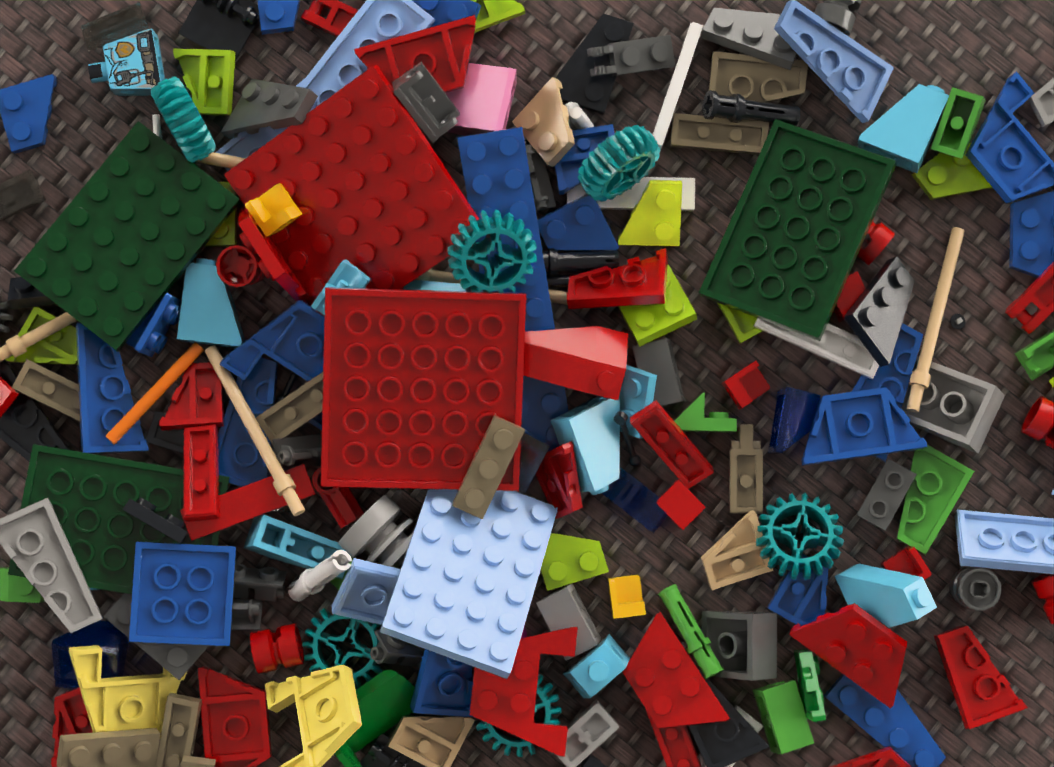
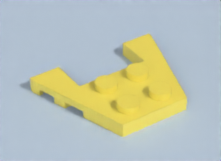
[69,645,187,738]
[265,664,362,767]

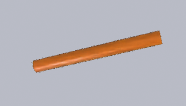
[105,342,204,445]

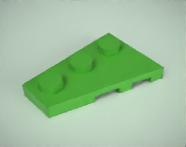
[897,445,975,555]

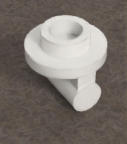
[565,102,594,130]

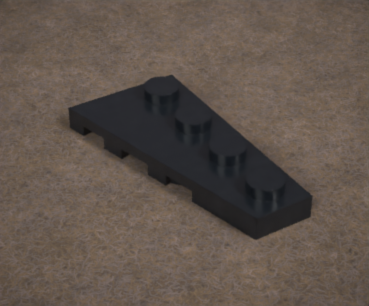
[0,360,71,462]

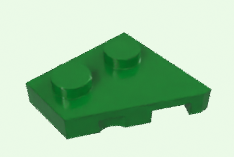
[794,649,826,722]

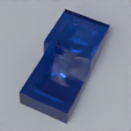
[602,467,668,534]

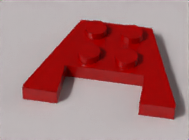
[238,206,311,306]
[470,627,578,757]

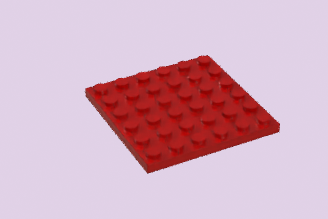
[224,65,479,316]
[321,287,526,491]

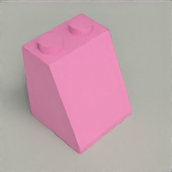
[446,63,517,136]

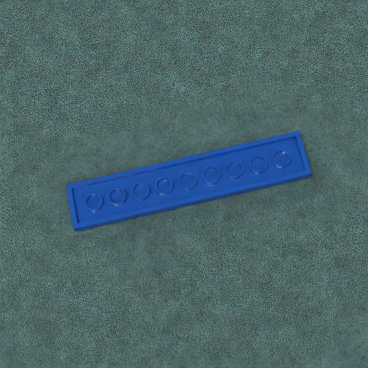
[457,127,568,456]

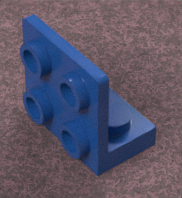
[126,293,182,357]

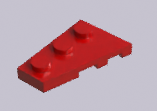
[567,248,668,309]
[934,625,1028,729]

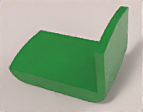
[335,669,415,767]

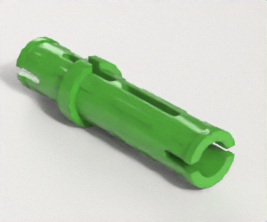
[658,584,724,680]

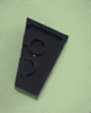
[556,13,634,115]
[689,669,770,767]

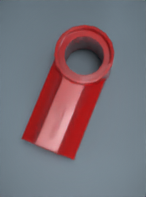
[312,467,365,528]

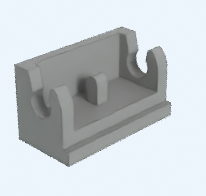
[536,583,602,661]
[557,699,619,767]

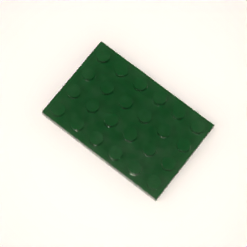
[699,119,897,341]
[14,121,241,352]
[8,444,230,594]

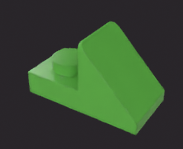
[674,392,737,433]

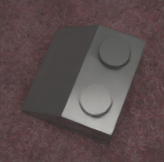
[702,611,777,681]

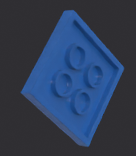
[129,542,236,646]

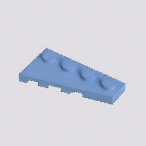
[774,0,894,123]

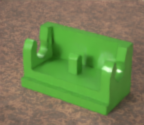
[1014,329,1054,380]
[753,680,814,754]

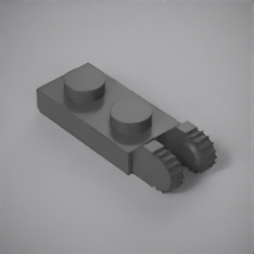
[587,35,675,77]

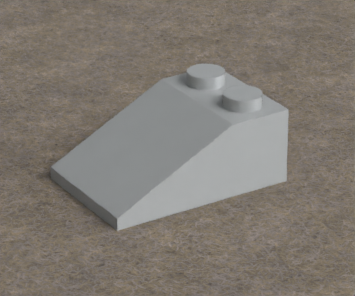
[902,356,1005,454]

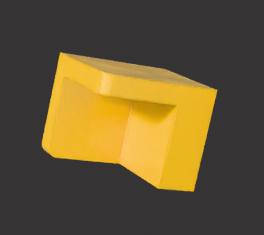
[245,183,303,237]
[608,575,646,619]

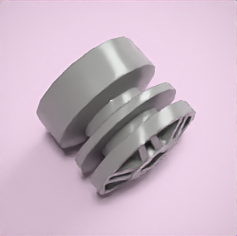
[338,494,413,568]

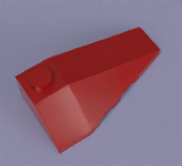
[523,325,628,400]

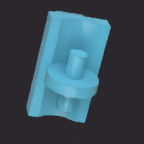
[311,259,371,315]

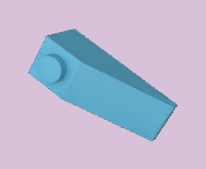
[244,514,345,579]

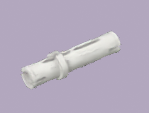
[288,550,352,602]

